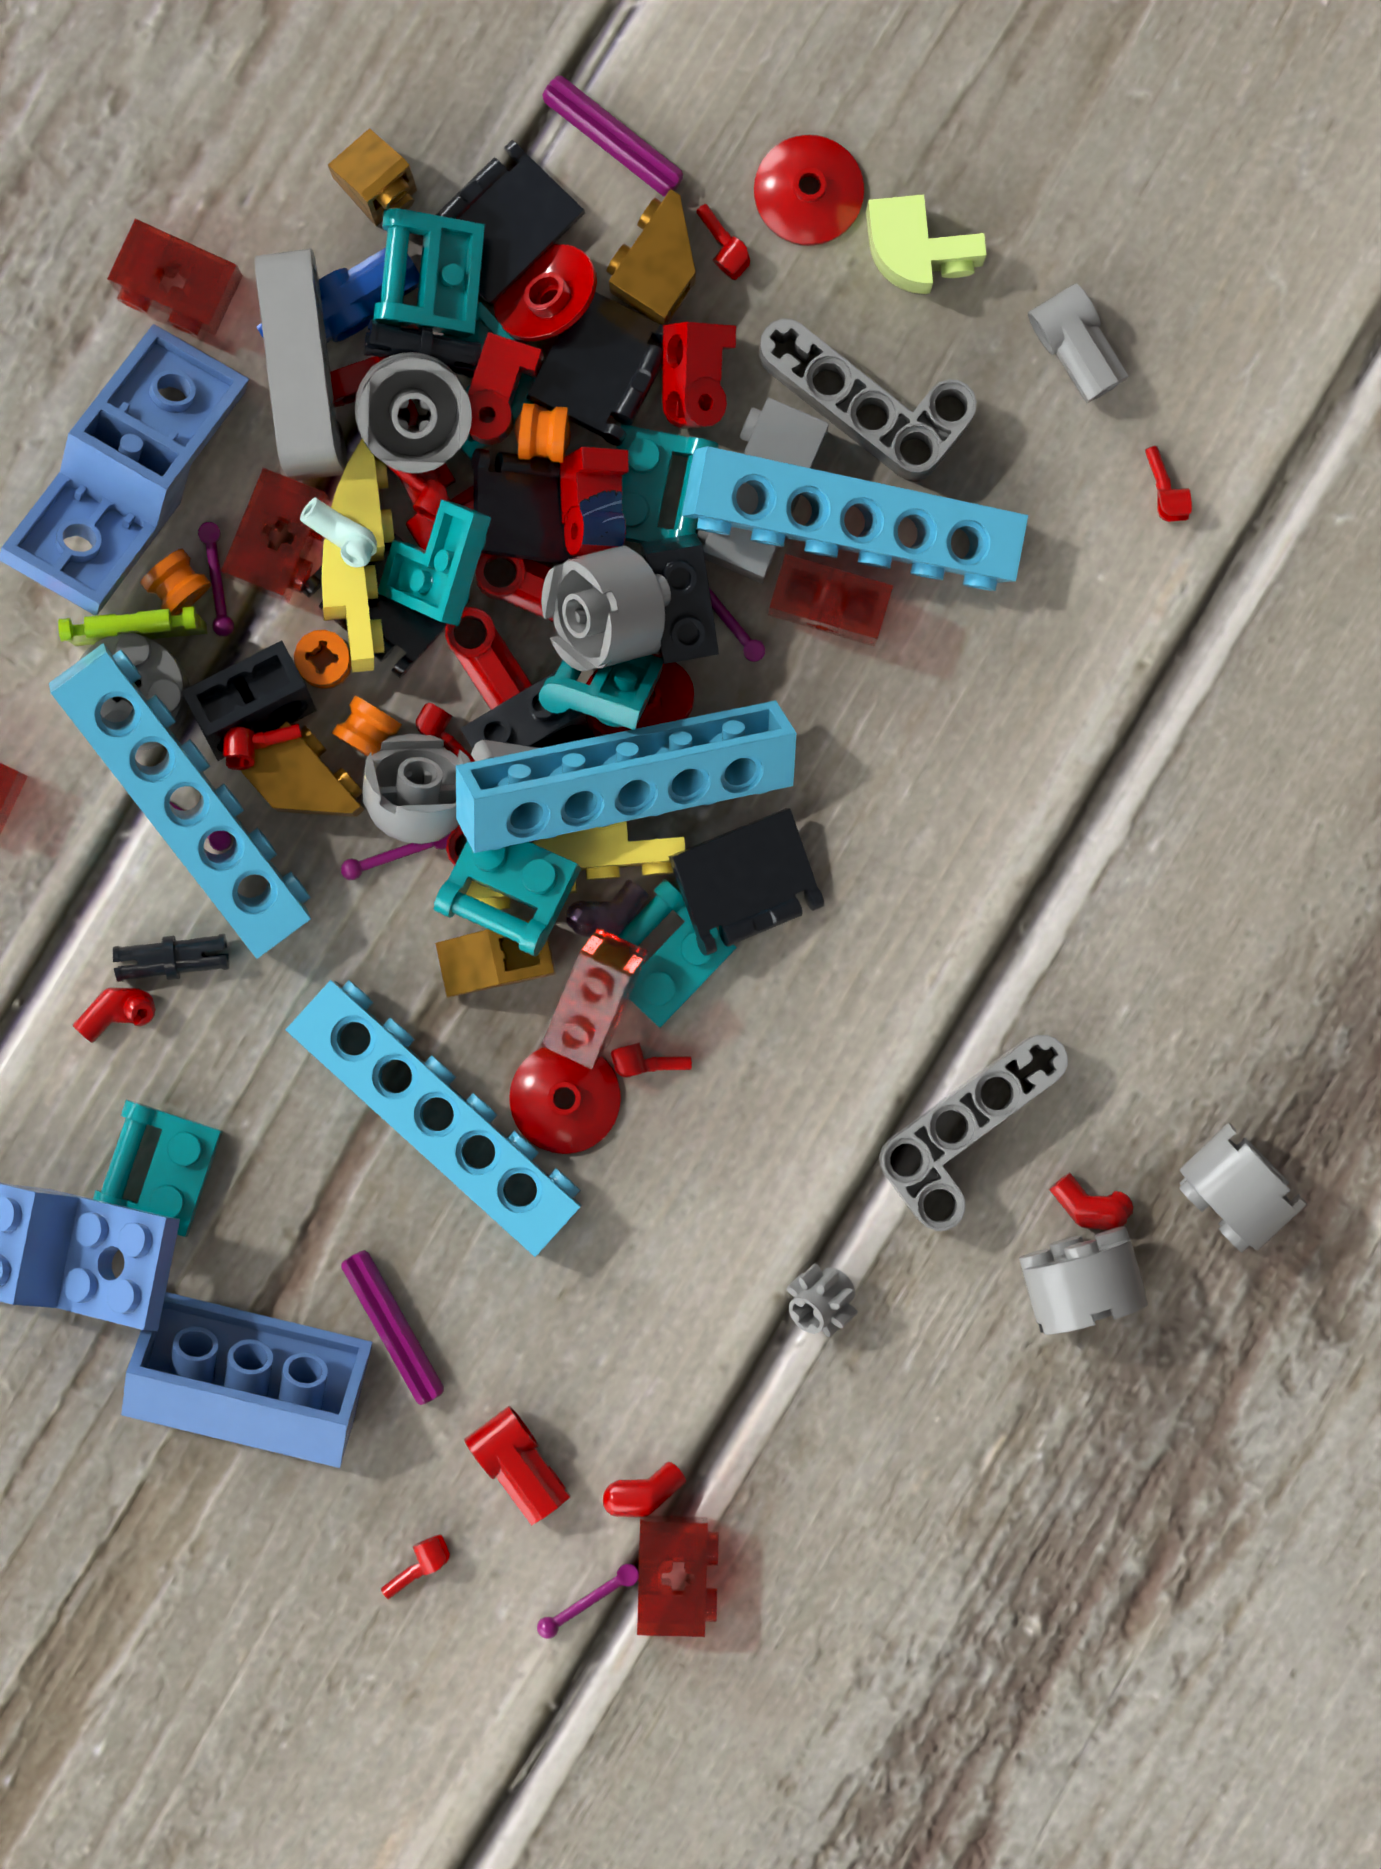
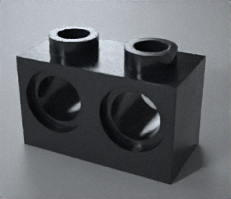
[641,534,719,664]
[181,640,317,761]
[460,671,595,749]

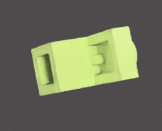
[866,194,987,294]

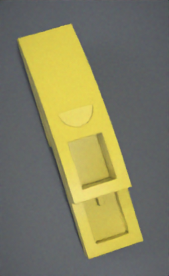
[322,439,394,673]
[466,821,685,910]

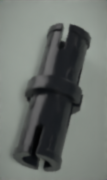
[364,319,481,378]
[113,934,229,982]

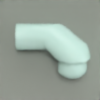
[300,497,377,567]

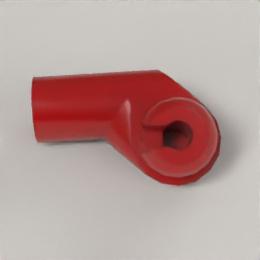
[72,987,156,1043]
[1048,1172,1134,1230]

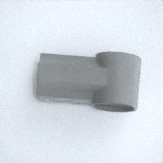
[1028,283,1129,404]

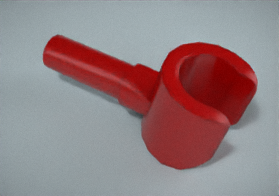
[696,204,751,280]
[1145,446,1192,522]
[386,465,451,523]
[416,703,475,762]
[223,724,302,770]
[611,1042,692,1077]
[381,1534,450,1599]

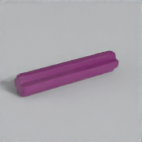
[542,75,683,197]
[341,1250,444,1405]

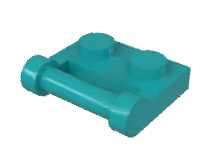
[373,208,485,338]
[616,424,719,544]
[539,655,664,730]
[433,840,581,956]
[588,878,737,1028]
[93,1099,223,1237]

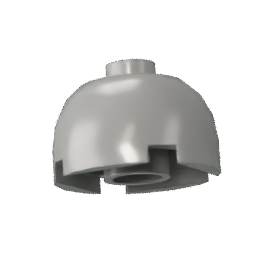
[363,733,471,844]

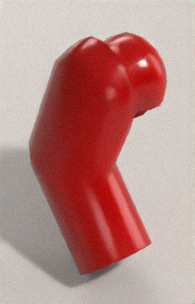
[603,1462,686,1517]

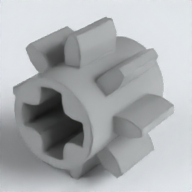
[786,1264,858,1337]

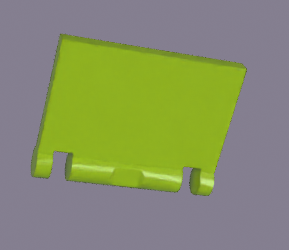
[58,606,208,646]

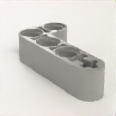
[255,248,348,482]
[759,319,977,481]
[879,1035,1068,1231]

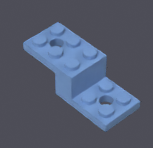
[0,324,249,616]
[0,1182,180,1331]

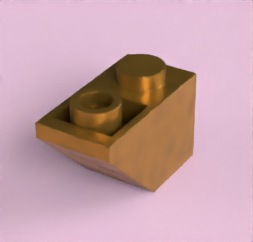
[328,128,417,226]
[606,189,696,325]
[240,722,365,817]
[435,920,556,998]

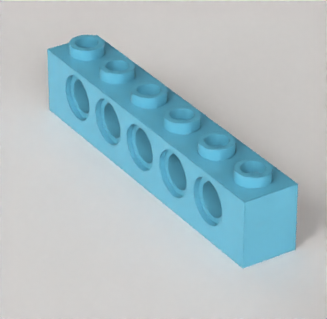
[682,446,1028,591]
[48,643,311,959]
[456,700,797,853]
[285,980,582,1257]

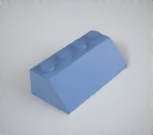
[121,1292,373,1468]

